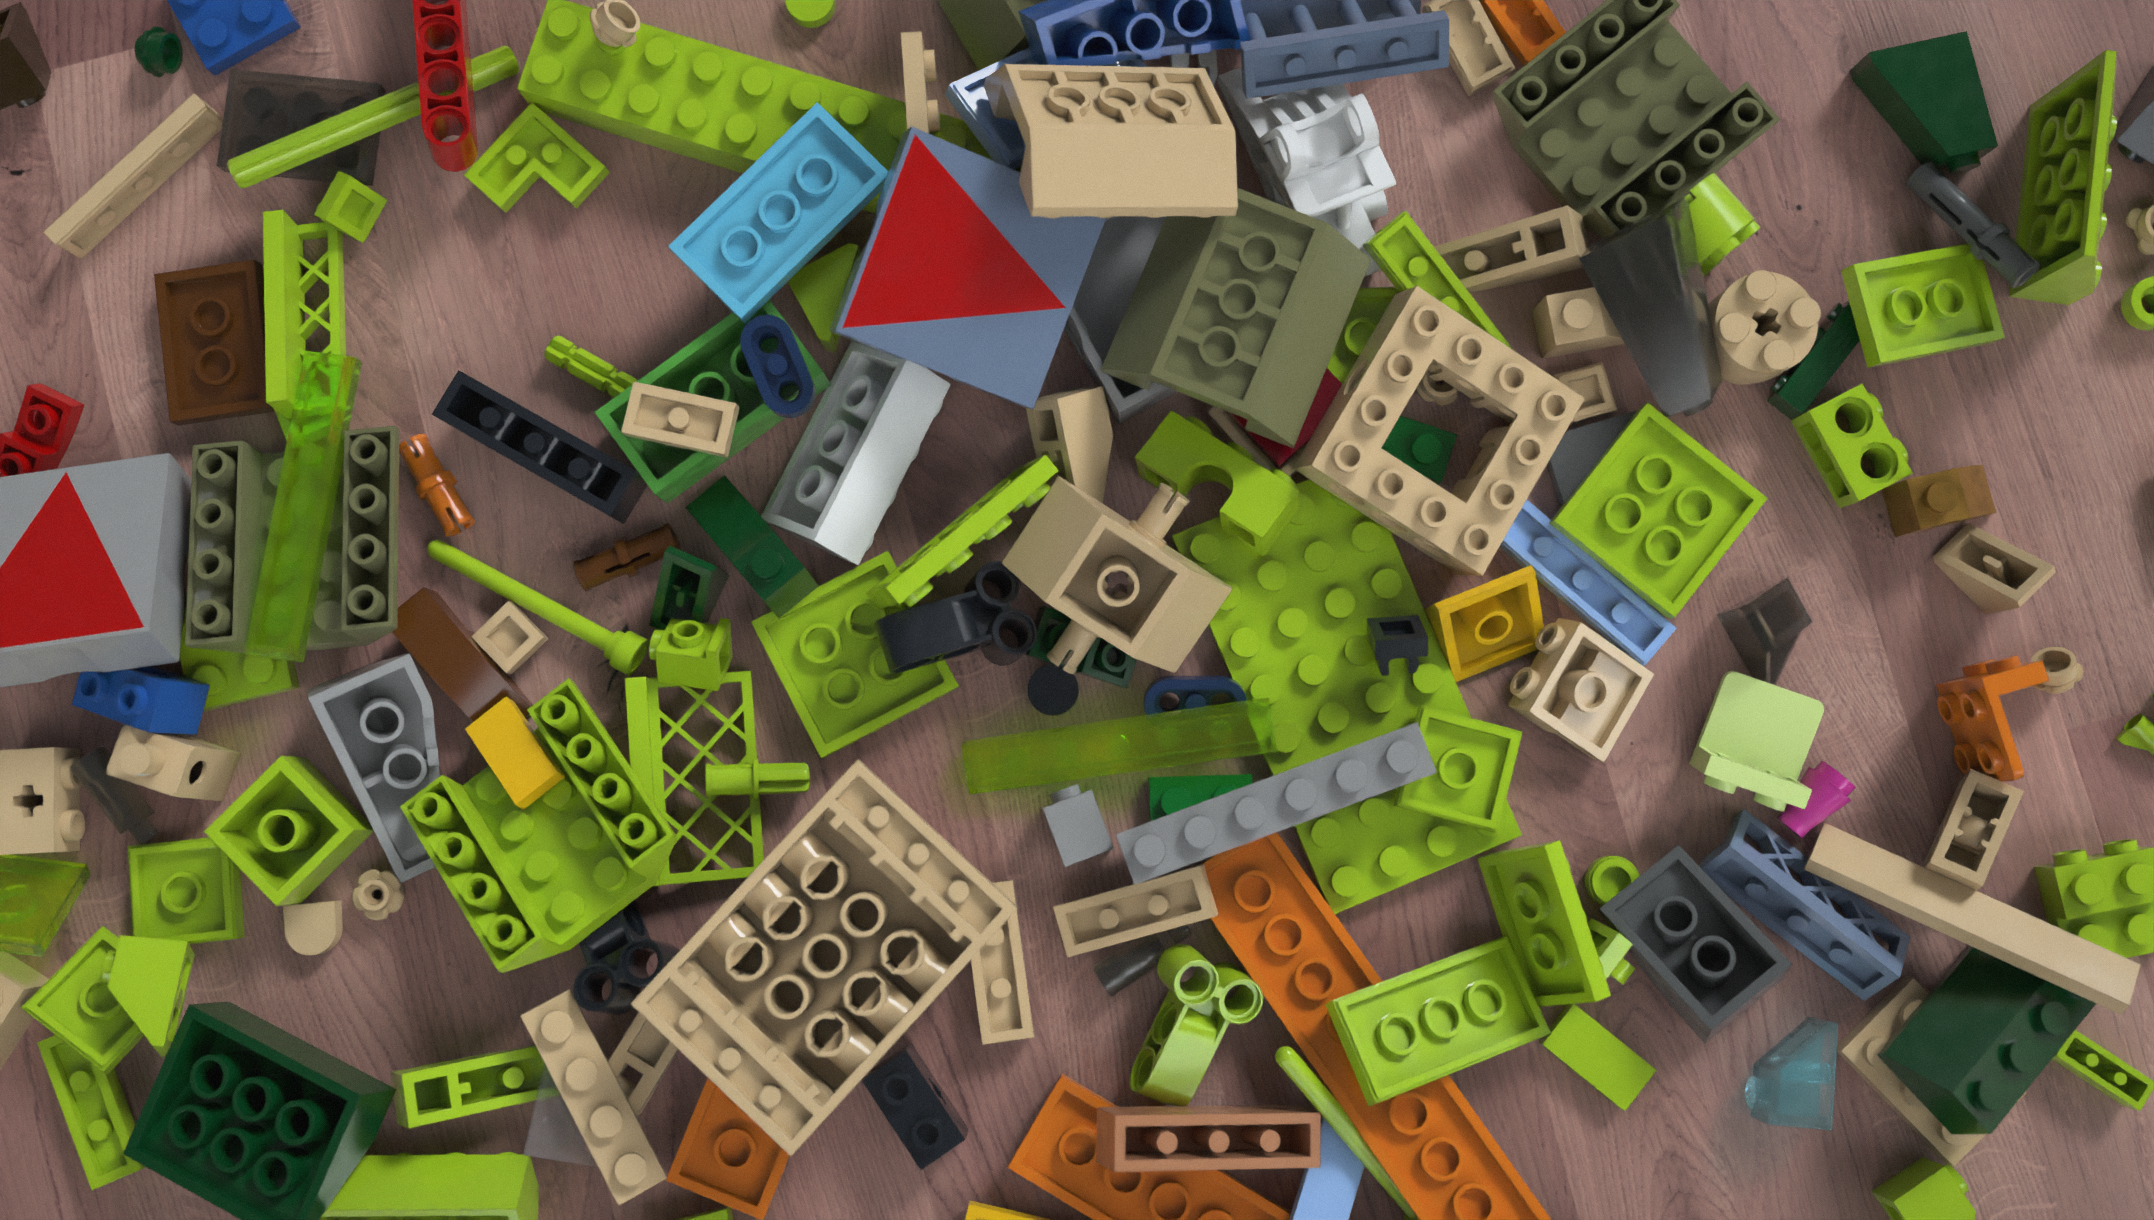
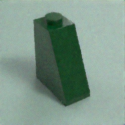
[1850,31,1998,175]

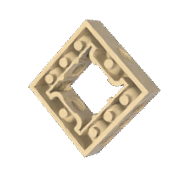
[1293,286,1585,575]

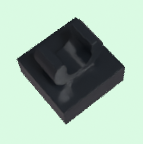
[1367,615,1428,676]

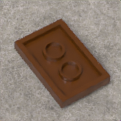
[154,260,275,426]

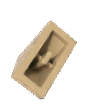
[1933,523,2056,615]

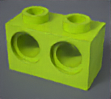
[1791,383,1913,509]

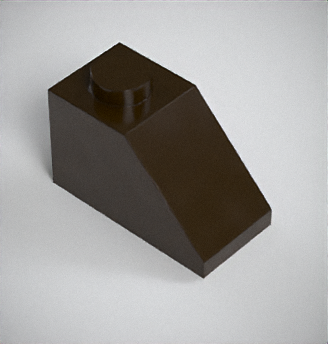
[0,2,52,110]

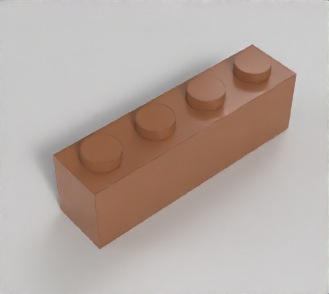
[1096,1105,1321,1172]

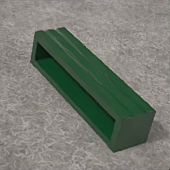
[1767,301,1860,420]

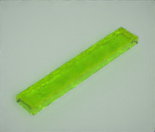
[245,351,362,663]
[961,697,1277,795]

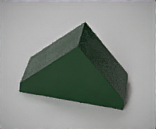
[649,545,729,630]

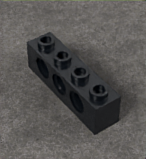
[432,370,647,524]

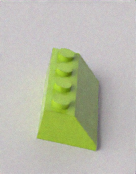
[320,1152,539,1220]

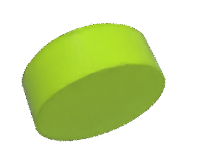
[785,0,836,28]
[1584,855,1639,906]

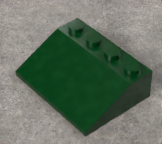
[123,1002,397,1220]

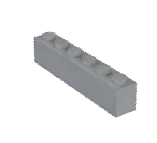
[1116,723,1437,885]

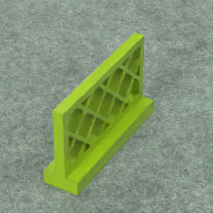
[625,671,764,886]

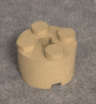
[1697,270,1821,385]

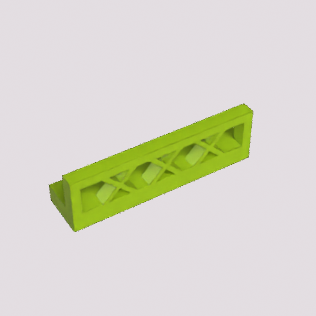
[263,210,348,419]

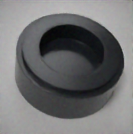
[1027,664,1079,716]

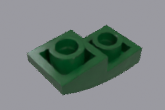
[1025,606,1137,689]

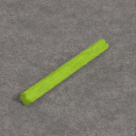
[227,45,519,188]

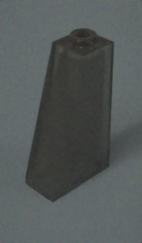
[1579,198,1723,417]

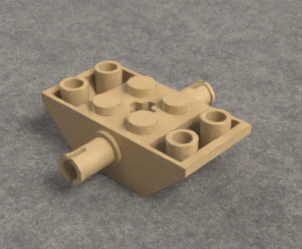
[1002,475,1232,674]

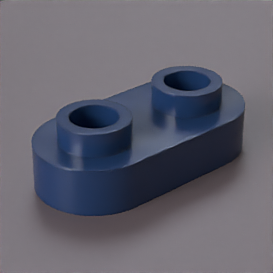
[740,315,816,418]
[1144,676,1247,730]

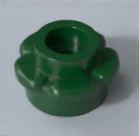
[134,26,183,77]

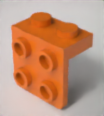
[1936,655,2049,782]

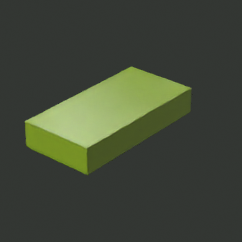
[1538,1004,1657,1111]

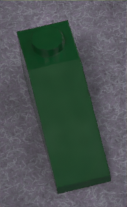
[685,475,819,619]

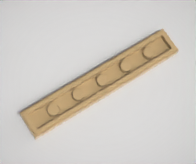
[1804,823,2141,1015]

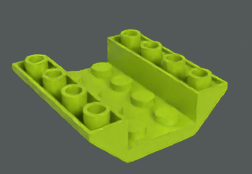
[400,678,678,973]

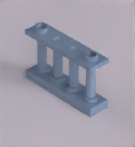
[1240,0,1449,99]

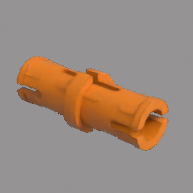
[399,434,476,537]

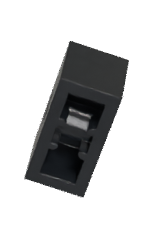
[861,1043,969,1170]

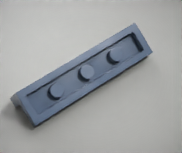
[1699,809,1910,1001]

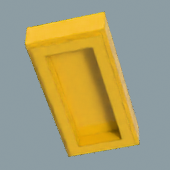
[465,697,565,810]

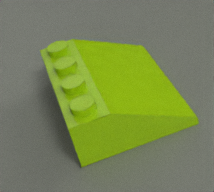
[2009,50,2117,305]

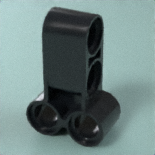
[874,561,1038,674]
[573,900,680,1015]

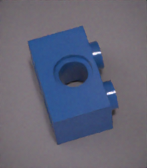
[72,666,210,735]

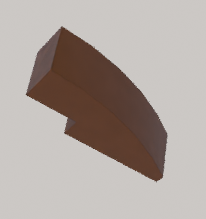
[392,587,532,722]

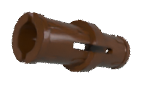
[573,523,681,592]

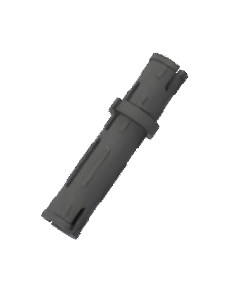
[1906,162,2041,288]

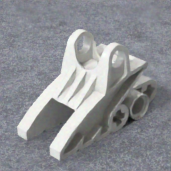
[1217,68,1396,277]

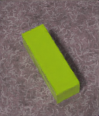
[2052,1030,2154,1111]

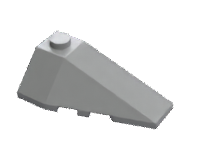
[308,652,440,883]

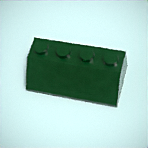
[1877,946,2096,1135]

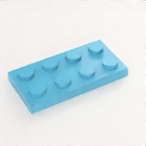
[668,102,888,324]

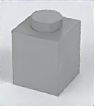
[1043,784,1114,867]

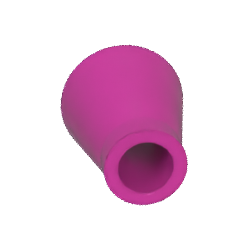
[1777,761,1856,838]

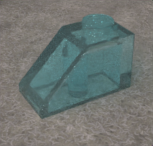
[1745,1016,1838,1131]

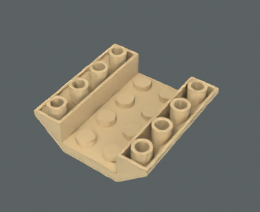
[984,64,1238,218]

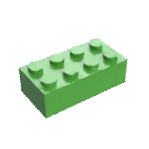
[595,300,831,504]

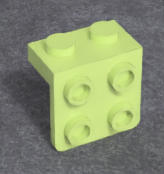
[1689,671,1824,812]

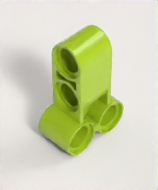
[1130,943,1263,1106]

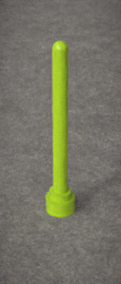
[427,540,650,676]
[1275,1046,1418,1220]

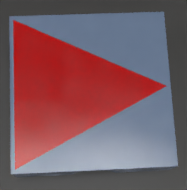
[829,127,1106,409]

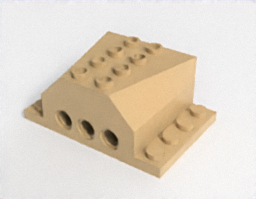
[631,759,1018,1156]

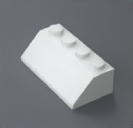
[761,341,951,565]

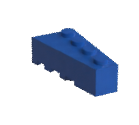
[1018,0,1250,66]

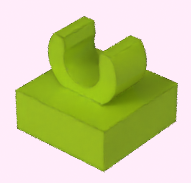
[314,171,388,244]
[1588,919,1635,985]

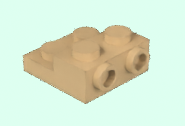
[1508,618,1654,762]

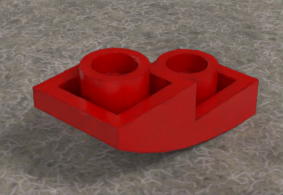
[0,383,85,477]

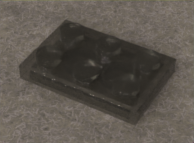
[217,69,386,186]

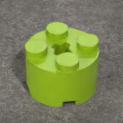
[1633,173,1761,295]

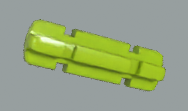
[544,336,637,398]

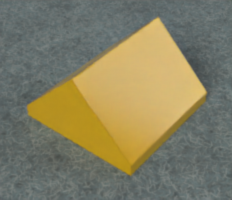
[1424,565,1544,682]

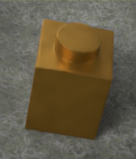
[1882,464,1997,538]

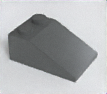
[1599,845,1792,1043]

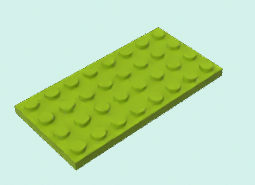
[1171,479,1522,914]

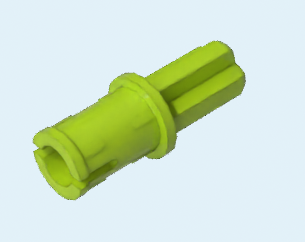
[706,759,810,800]

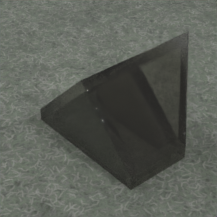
[1717,577,1813,685]

